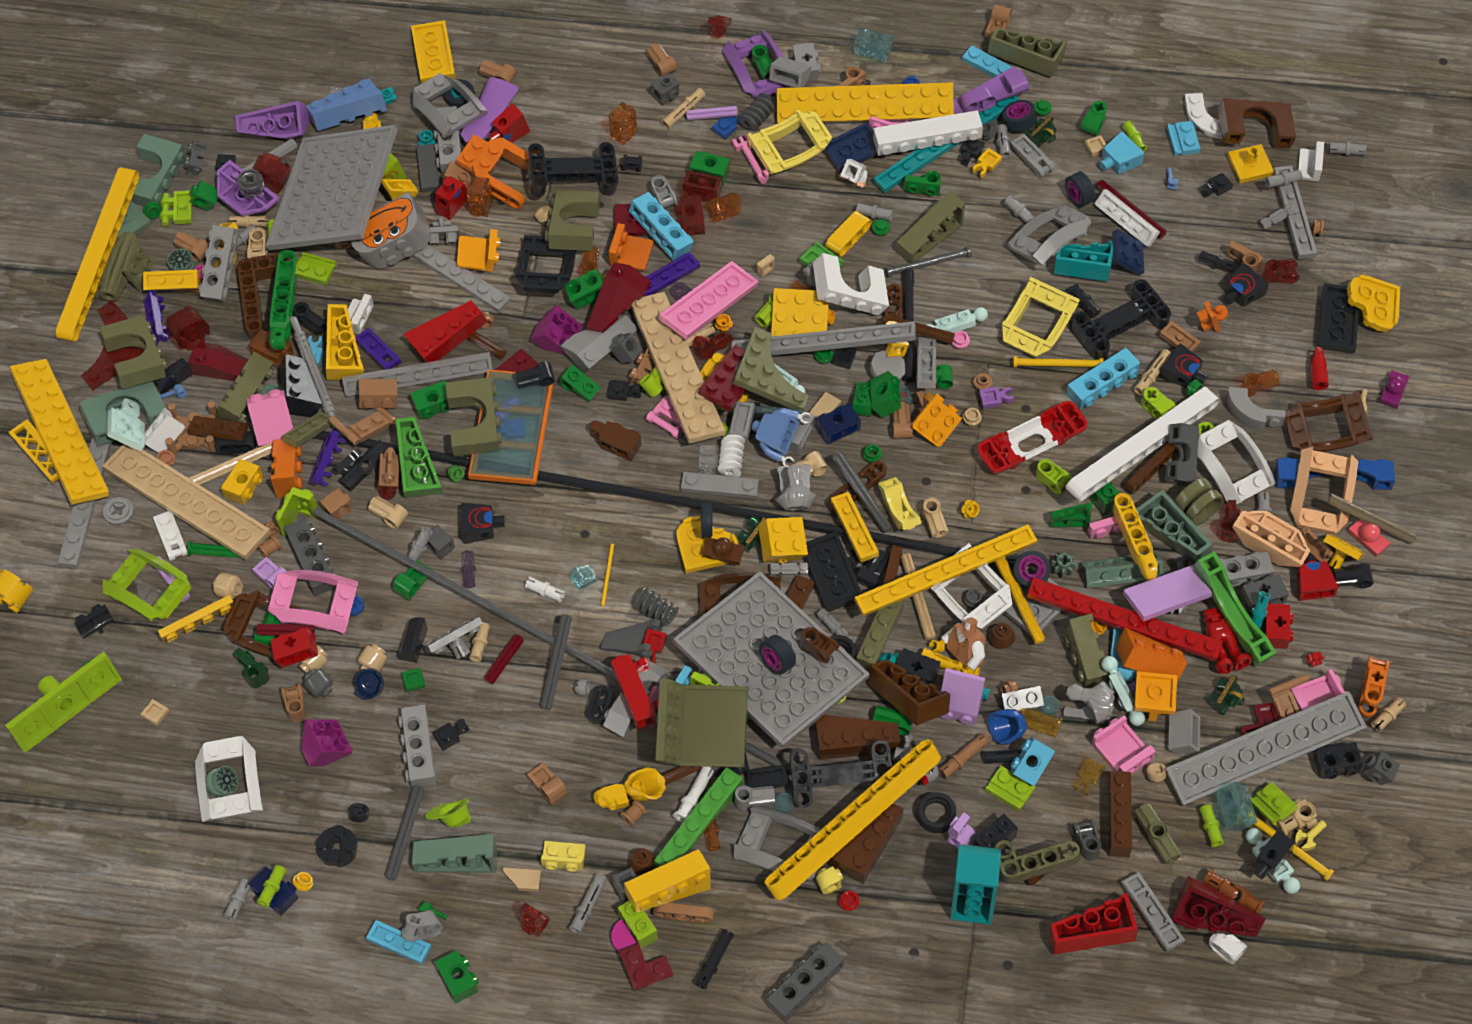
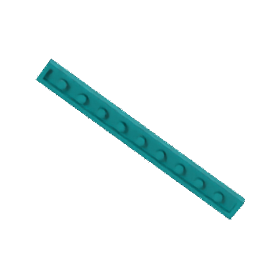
[873,95,1020,193]

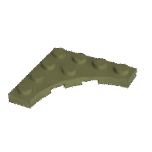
[733,327,809,413]

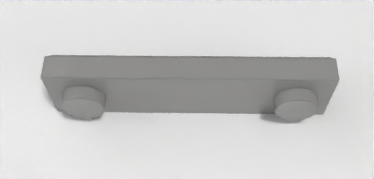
[917,337,936,389]
[681,472,759,499]
[1121,872,1185,952]

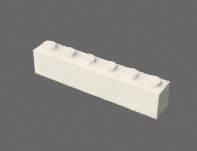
[873,110,983,156]

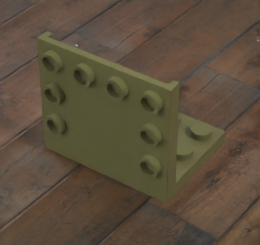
[656,678,748,768]

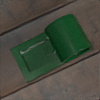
[234,648,270,688]

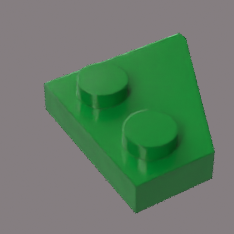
[1050,503,1092,528]

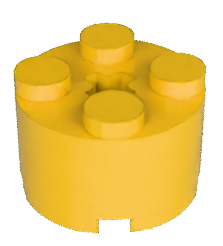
[0,569,34,613]

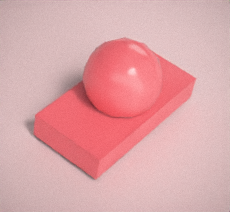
[1348,519,1390,557]

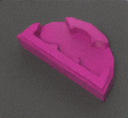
[611,919,643,953]

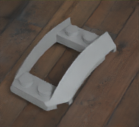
[413,73,488,138]
[1007,205,1091,267]
[734,806,821,880]

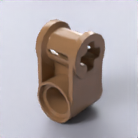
[281,682,307,723]

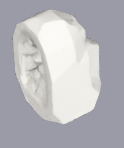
[1209,933,1247,964]

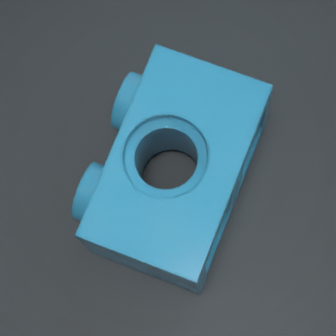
[1011,736,1055,786]

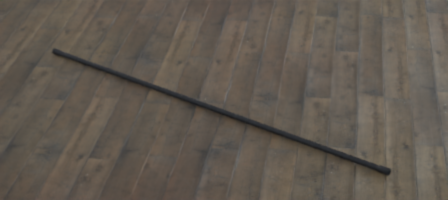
[311,431,1017,569]

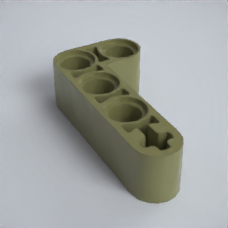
[995,840,1080,883]

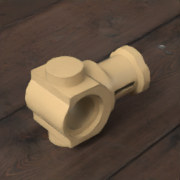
[1275,799,1318,835]

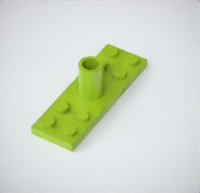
[5,652,122,753]

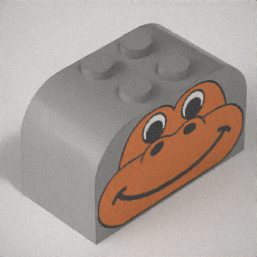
[350,192,431,269]

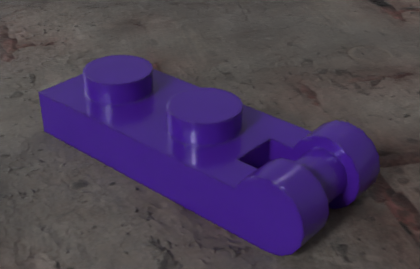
[355,327,402,370]

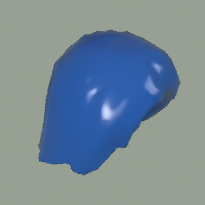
[988,709,1027,745]

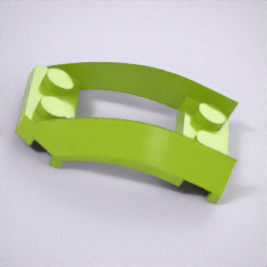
[103,549,191,621]

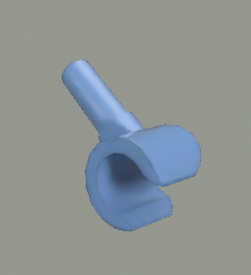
[1167,167,1178,189]
[160,384,187,399]

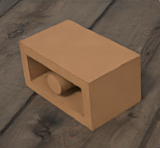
[358,379,397,408]

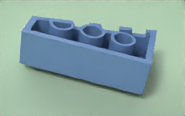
[306,78,387,131]

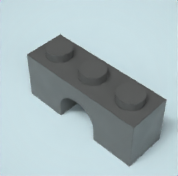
[1165,423,1199,484]

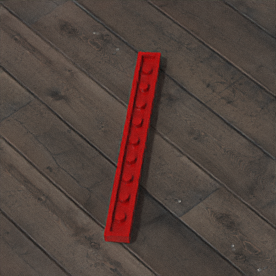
[1027,577,1223,662]

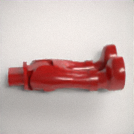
[1203,608,1252,674]

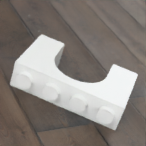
[813,253,889,315]

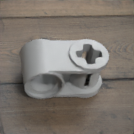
[651,175,678,208]
[401,910,444,942]

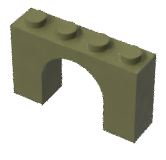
[545,190,600,251]
[100,315,167,389]
[446,377,502,456]

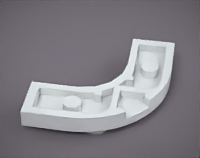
[1184,93,1222,139]

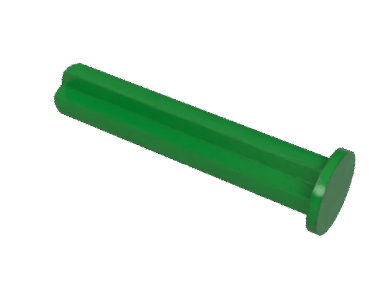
[187,541,242,558]

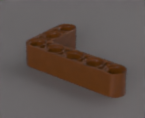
[237,253,291,342]

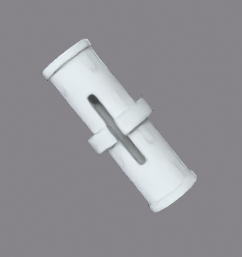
[525,577,565,603]

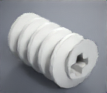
[718,435,745,477]

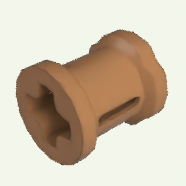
[257,535,282,558]
[620,800,647,827]

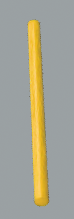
[601,544,614,607]

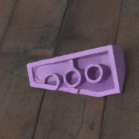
[235,101,310,139]

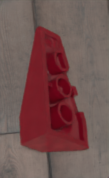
[587,262,651,333]
[189,342,266,384]
[1171,876,1266,937]

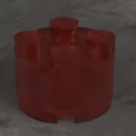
[252,153,291,194]
[166,306,210,350]

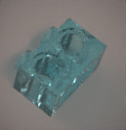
[854,27,893,63]
[1215,782,1257,832]

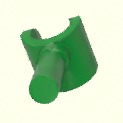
[418,902,448,920]

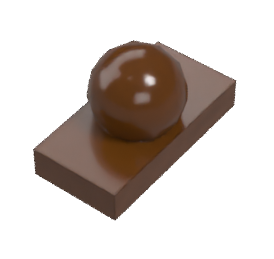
[702,537,745,566]

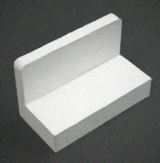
[1298,141,1324,181]
[348,294,374,334]
[144,408,185,453]

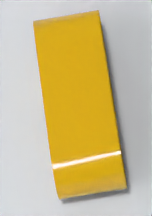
[825,211,872,257]

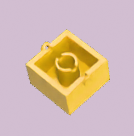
[758,517,808,564]

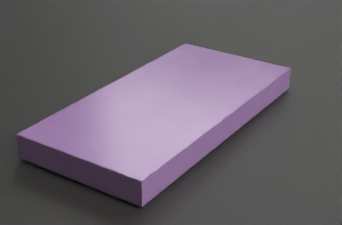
[1123,565,1212,621]

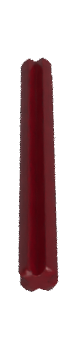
[1096,179,1167,239]

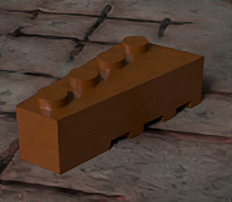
[869,659,951,726]
[815,715,900,760]
[827,803,904,884]

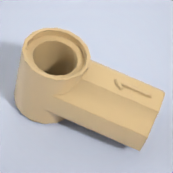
[788,451,828,477]
[368,496,409,529]
[922,498,948,539]

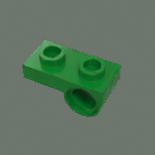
[904,171,941,196]
[560,364,601,403]
[852,382,872,417]
[393,560,432,601]

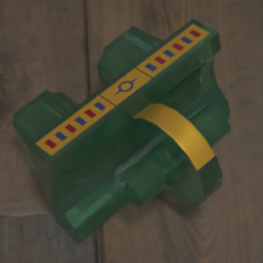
[1025,116,1057,148]
[737,516,767,553]
[1208,675,1245,716]

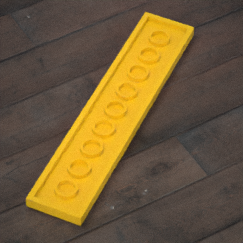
[777,82,954,123]
[10,359,109,505]

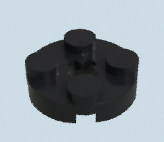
[316,825,358,867]

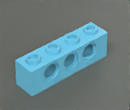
[629,192,694,261]
[1066,348,1140,410]

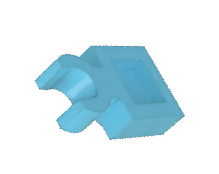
[302,336,323,367]

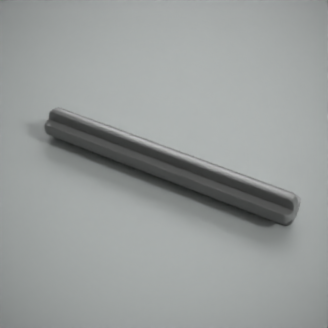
[833,451,892,533]
[541,614,572,710]
[385,786,424,881]

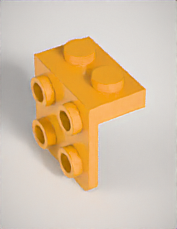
[457,229,500,272]
[912,391,963,447]

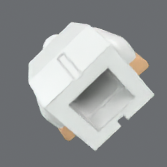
[839,159,867,188]

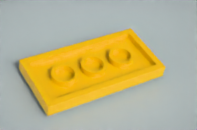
[411,20,455,83]
[158,595,233,643]

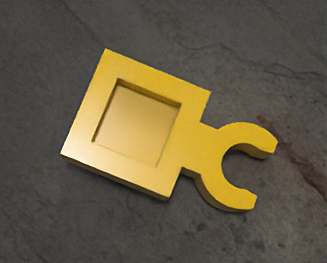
[973,148,1003,178]

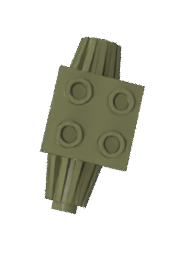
[99,232,153,302]

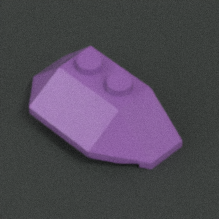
[217,160,280,216]

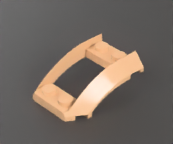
[1290,447,1359,535]

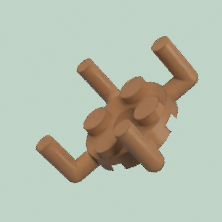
[166,401,217,454]

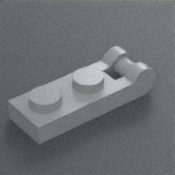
[1010,134,1055,178]

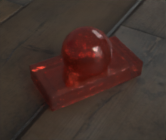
[707,15,732,38]

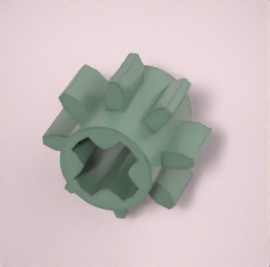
[1051,552,1076,577]

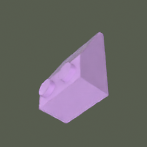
[941,668,985,725]

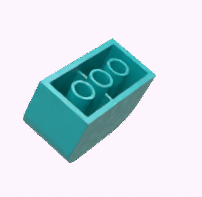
[950,844,1001,925]

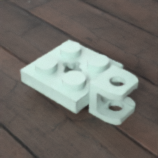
[107,398,145,452]

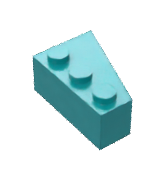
[1054,241,1113,281]

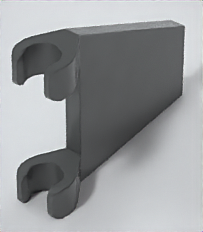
[600,619,663,658]

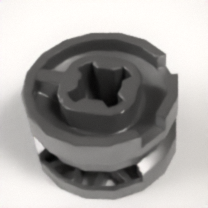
[237,169,265,198]

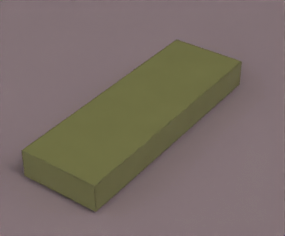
[282,411,332,448]

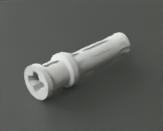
[673,767,714,823]

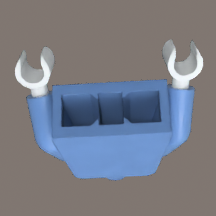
[752,408,811,467]

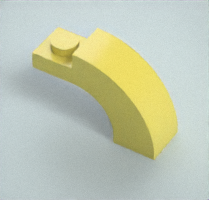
[878,477,921,530]

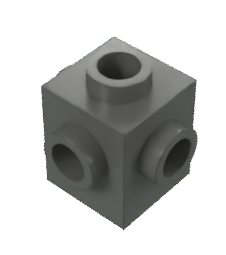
[651,73,680,105]
[1363,751,1400,785]

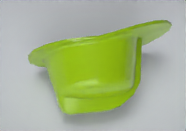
[425,798,471,828]

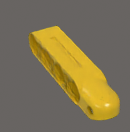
[1112,493,1158,580]

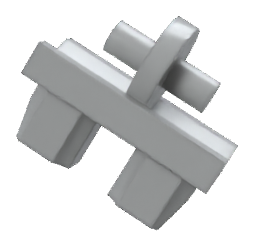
[429,216,460,246]

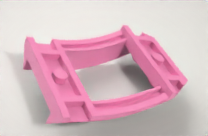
[268,570,358,635]

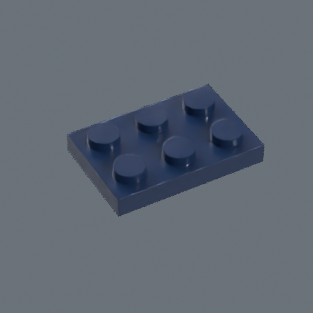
[823,122,878,173]

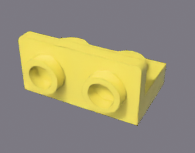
[541,841,586,872]

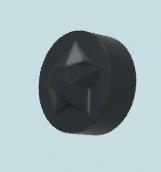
[348,803,369,823]

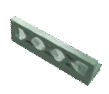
[1081,552,1164,588]

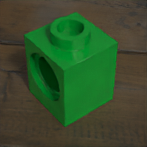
[189,181,218,211]

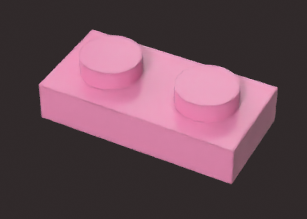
[1088,516,1128,539]

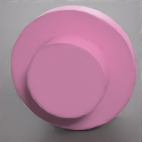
[952,331,970,349]

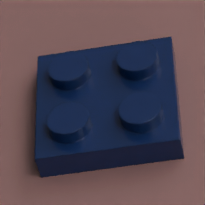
[1112,229,1145,276]

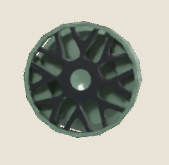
[167,249,195,271]
[206,766,238,797]

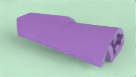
[954,66,1029,114]
[460,77,519,144]

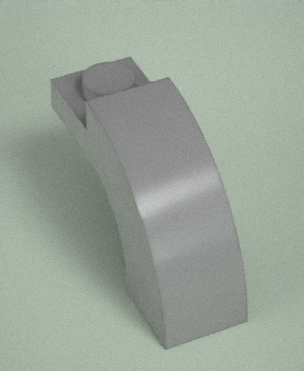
[1226,387,1285,432]

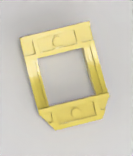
[747,110,832,174]
[1002,277,1080,357]

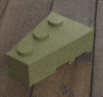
[1064,614,1110,688]

